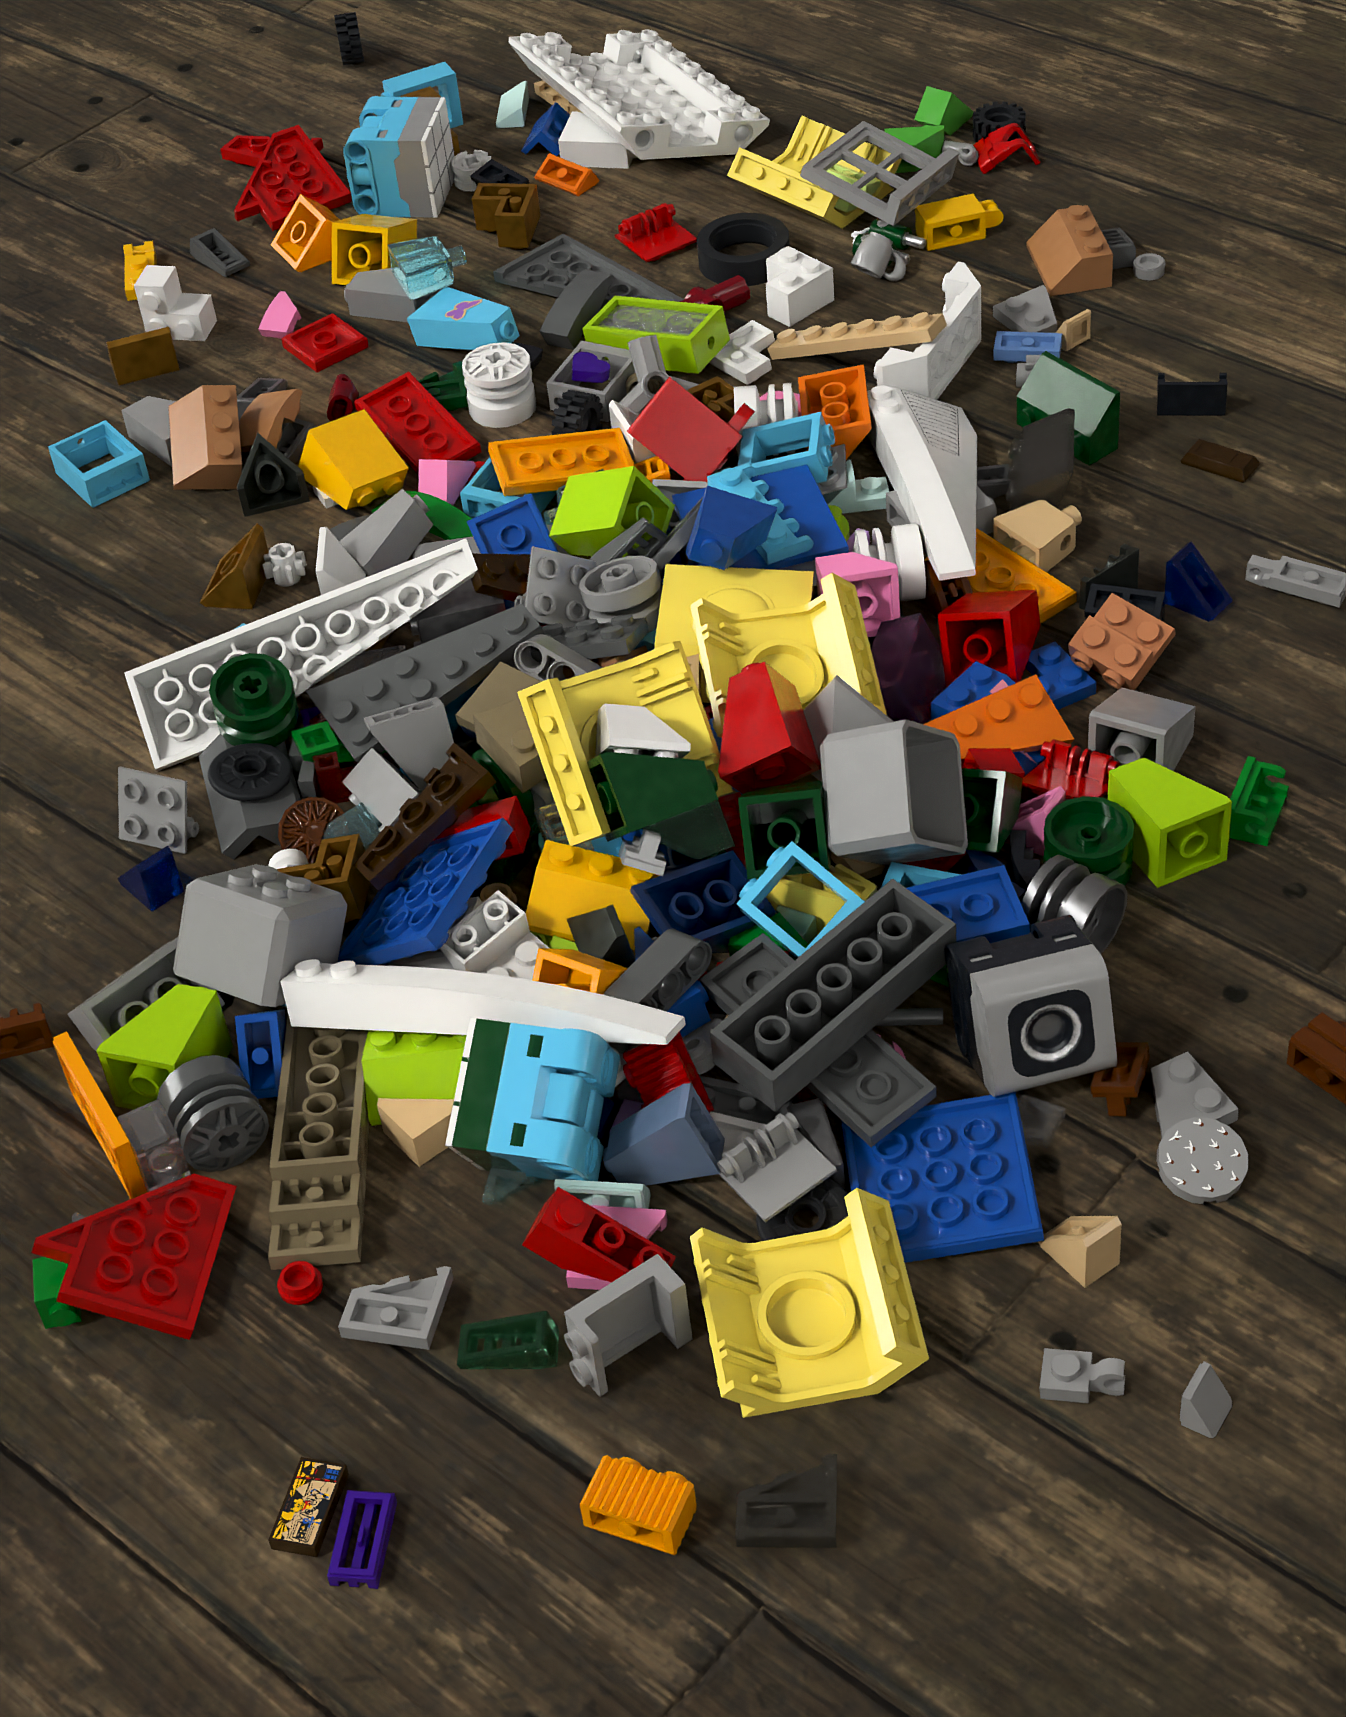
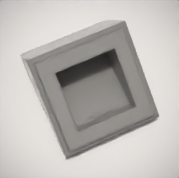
[1180,1361,1232,1438]

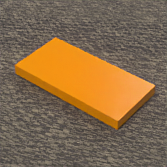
[488,428,635,496]
[925,528,1077,624]
[52,1031,147,1199]

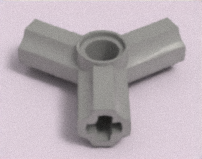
[619,334,699,414]

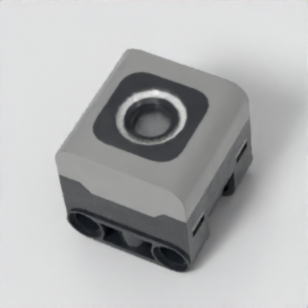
[944,915,1117,1097]

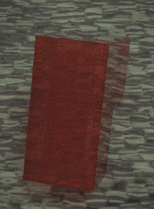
[313,751,356,804]

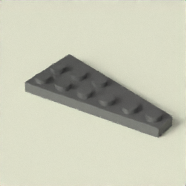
[493,234,684,308]
[306,603,545,764]

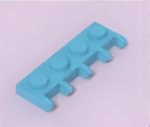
[707,463,814,565]

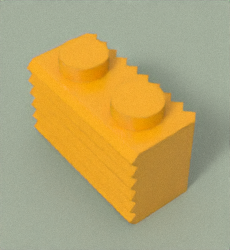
[580,1455,697,1555]

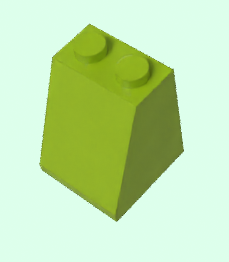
[549,466,675,557]
[1108,757,1232,888]
[96,984,233,1115]

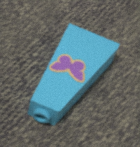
[407,287,520,350]

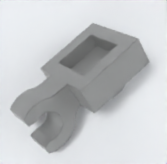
[1039,1348,1126,1403]

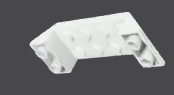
[874,261,981,400]
[440,890,642,1087]

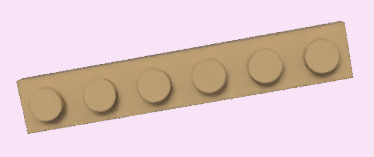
[767,312,947,360]

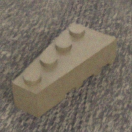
[473,660,624,793]

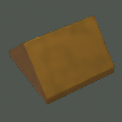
[107,327,180,385]
[200,523,269,609]

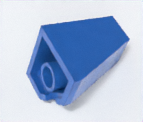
[686,486,777,570]

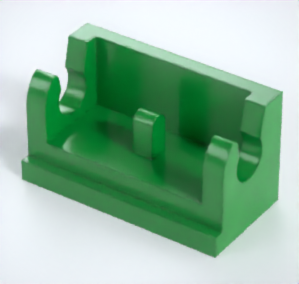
[1229,756,1289,846]

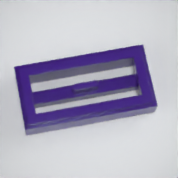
[327,1490,397,1589]

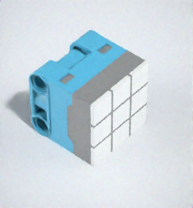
[343,96,454,218]

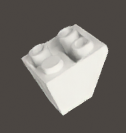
[595,704,691,759]

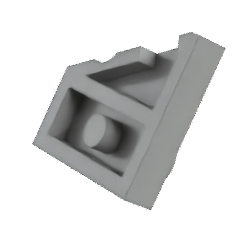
[993,285,1057,333]
[1150,1051,1238,1140]
[338,1266,453,1350]

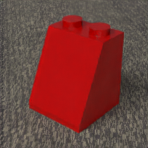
[938,590,1041,687]
[718,661,821,794]

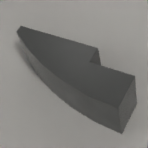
[539,269,614,350]

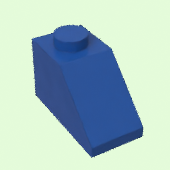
[235,1009,286,1099]

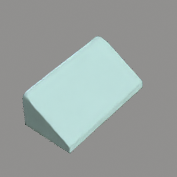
[496,81,529,128]
[554,1179,651,1209]

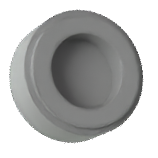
[1133,253,1165,281]

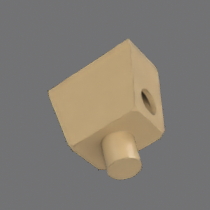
[993,500,1082,572]

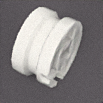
[451,150,491,192]

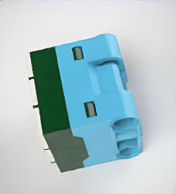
[445,1018,620,1181]

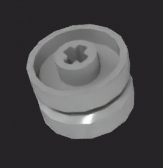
[579,556,662,633]

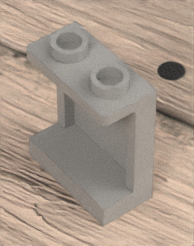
[564,1254,693,1397]

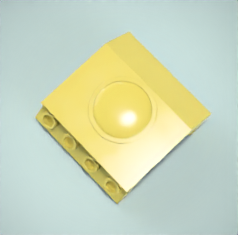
[727,115,902,229]
[654,564,814,703]
[690,572,887,738]
[517,640,733,846]
[690,1188,929,1418]

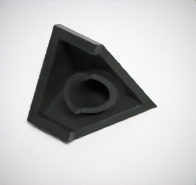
[237,432,310,517]
[1079,543,1139,610]
[567,904,635,968]

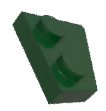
[419,361,468,411]

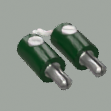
[851,219,926,266]

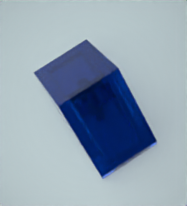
[1165,541,1233,622]
[117,846,184,911]

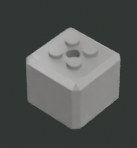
[820,720,968,866]
[173,864,347,1007]

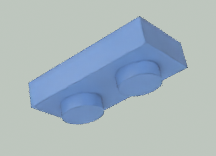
[993,331,1062,363]

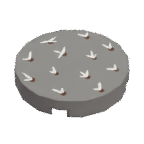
[1156,1117,1248,1204]

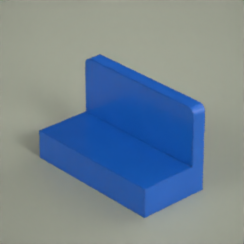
[521,102,570,156]

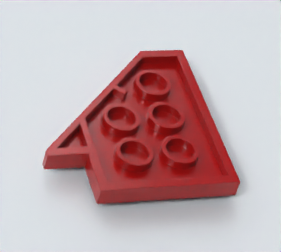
[234,125,352,231]
[31,1173,237,1340]

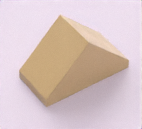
[377,1098,454,1167]
[1038,1216,1122,1288]

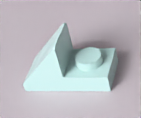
[823,460,889,514]

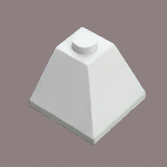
[316,527,366,595]

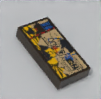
[268,1457,349,1557]

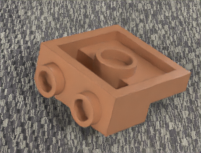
[1068,593,1175,691]

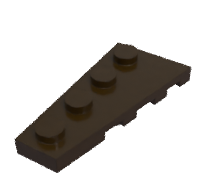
[471,553,591,602]
[354,743,497,891]

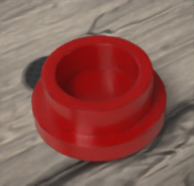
[277,1261,323,1305]

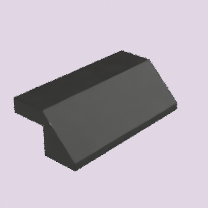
[199,734,301,860]

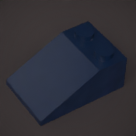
[630,850,776,953]

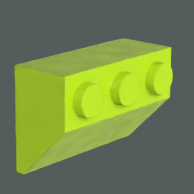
[362,1030,467,1126]

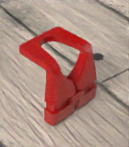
[973,123,1040,174]

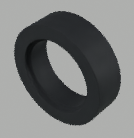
[697,213,790,286]

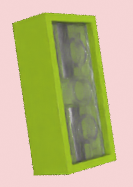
[582,296,730,374]

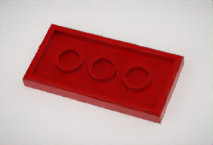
[354,372,482,475]

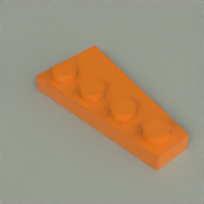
[923,674,1074,764]

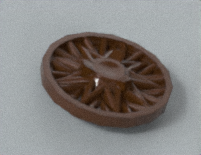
[278,797,351,864]

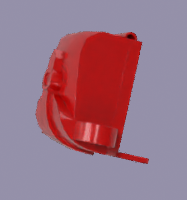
[627,377,755,482]

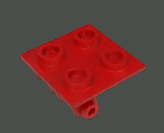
[615,203,697,263]
[1022,739,1120,799]

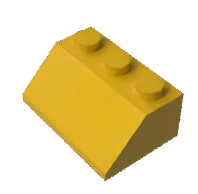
[526,840,660,955]

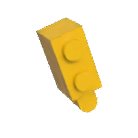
[915,193,1004,251]

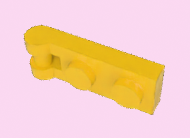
[123,240,157,301]

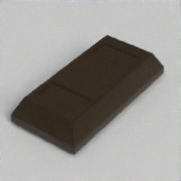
[1181,439,1259,483]

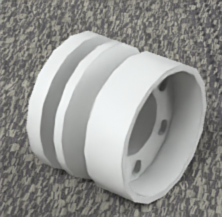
[462,342,536,428]
[734,383,798,458]
[852,523,926,601]

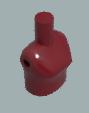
[327,374,359,421]

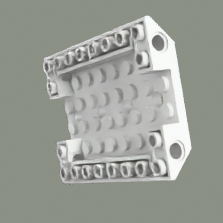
[508,29,770,160]

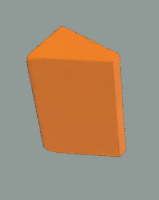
[534,153,600,196]

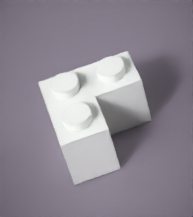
[766,246,834,327]
[134,265,217,341]

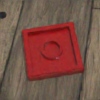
[281,313,369,372]

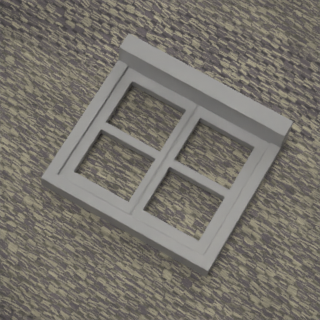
[800,121,960,226]

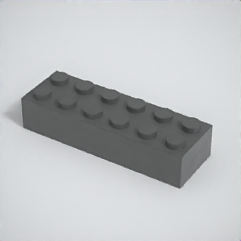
[710,879,956,1112]

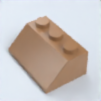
[1027,205,1113,297]
[168,385,242,490]

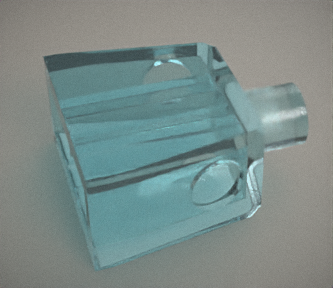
[388,236,467,301]

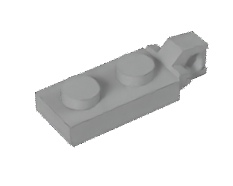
[1245,555,1346,608]

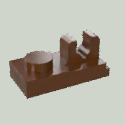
[0,1003,54,1060]
[1091,1042,1150,1117]

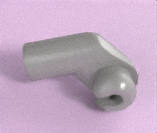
[942,140,978,166]

